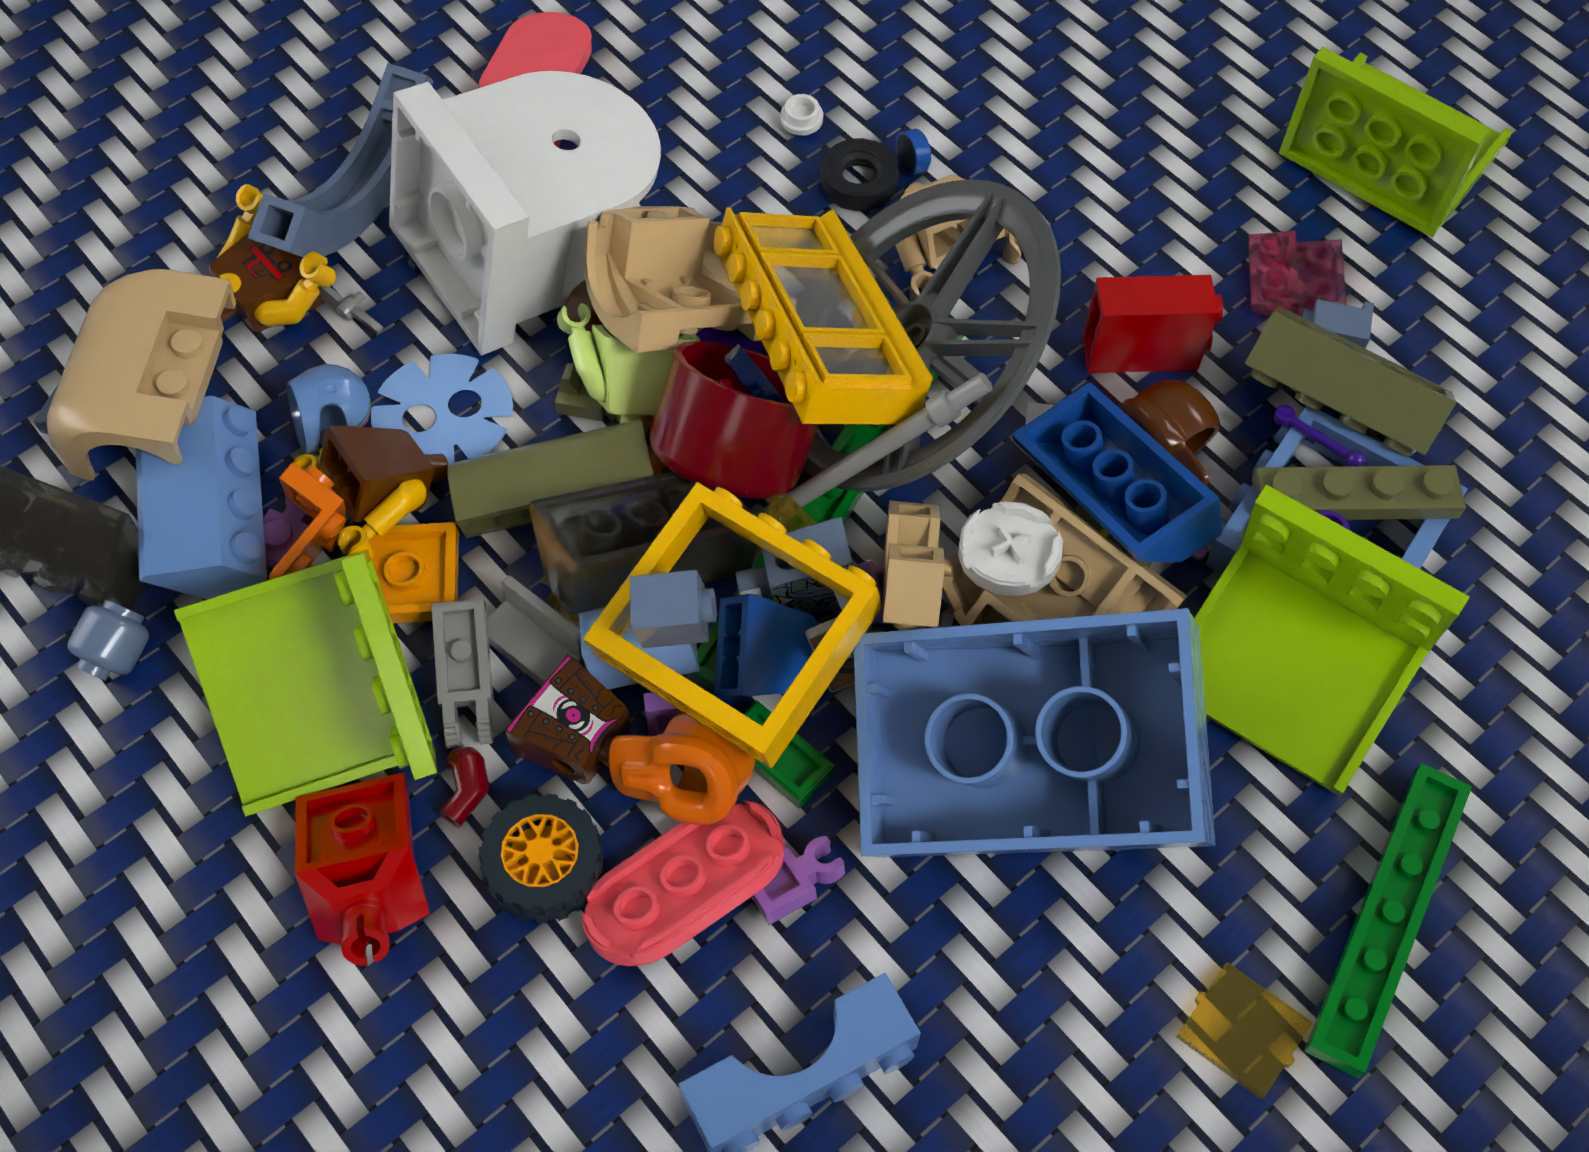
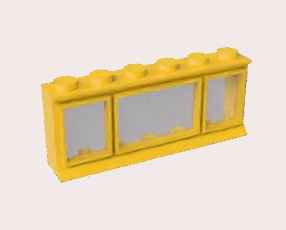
[714,207,933,425]

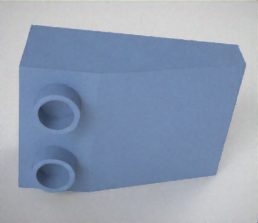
[854,608,1216,857]

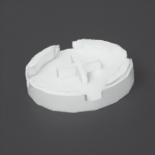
[958,501,1063,597]

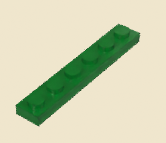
[1304,763,1472,1079]

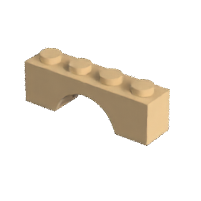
[883,500,945,630]

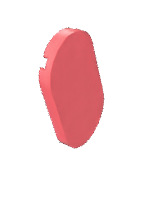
[479,12,592,88]
[582,800,785,966]

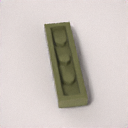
[1252,465,1466,520]

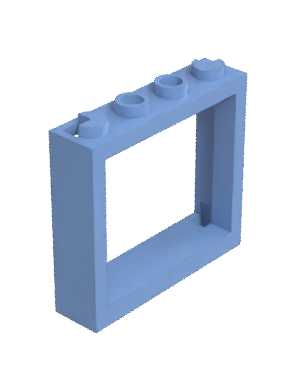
[1205,405,1468,574]

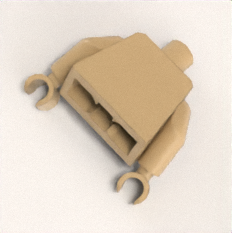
[895,175,1023,302]

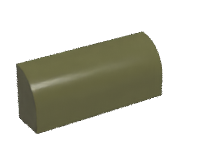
[448,419,659,538]

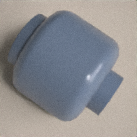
[67,600,150,681]

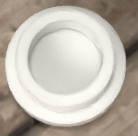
[780,94,823,135]

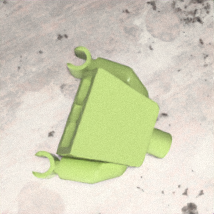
[557,303,703,438]

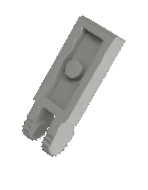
[431,598,494,748]

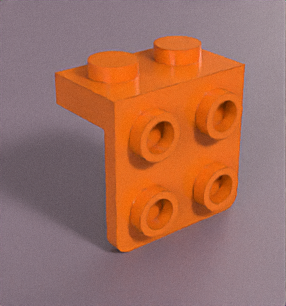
[269,462,348,580]

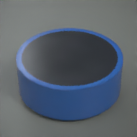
[896,128,931,176]

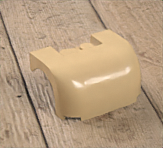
[46,269,236,481]

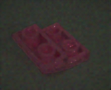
[1249,231,1346,317]

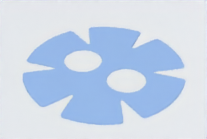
[371,354,513,464]

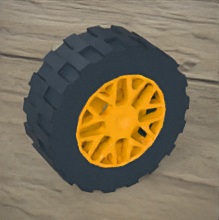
[478,793,604,924]

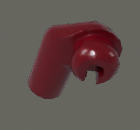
[439,747,490,828]

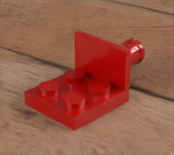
[295,772,430,965]

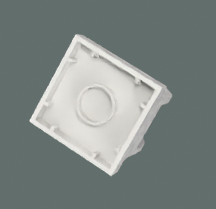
[389,71,661,356]

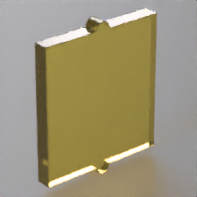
[1176,962,1313,1100]

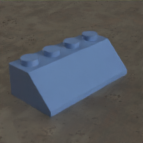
[136,396,267,599]

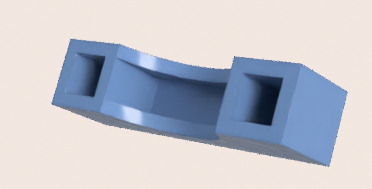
[679,972,921,1152]

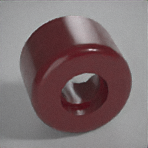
[649,341,819,499]

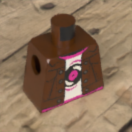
[505,655,631,784]

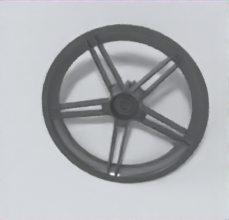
[796,179,1061,492]

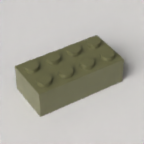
[1245,305,1457,456]

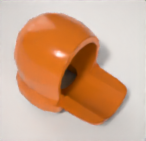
[609,713,756,825]

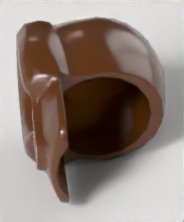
[1118,380,1221,487]

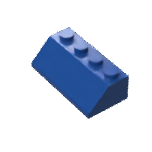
[1012,382,1222,562]

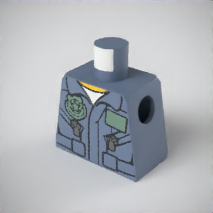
[735,517,853,614]

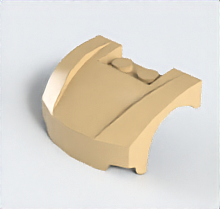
[582,206,797,353]
[943,474,1187,626]

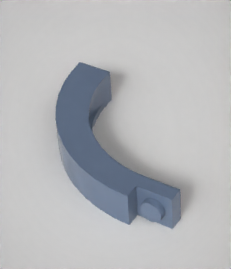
[248,63,433,257]

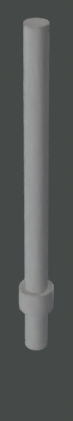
[740,372,992,541]

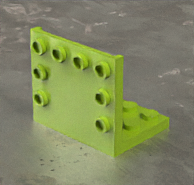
[1279,47,1513,238]
[1194,484,1470,796]
[174,549,437,817]

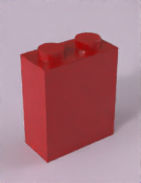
[1082,275,1223,373]

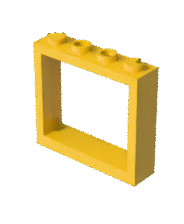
[583,482,882,769]

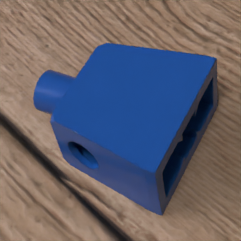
[714,594,818,699]

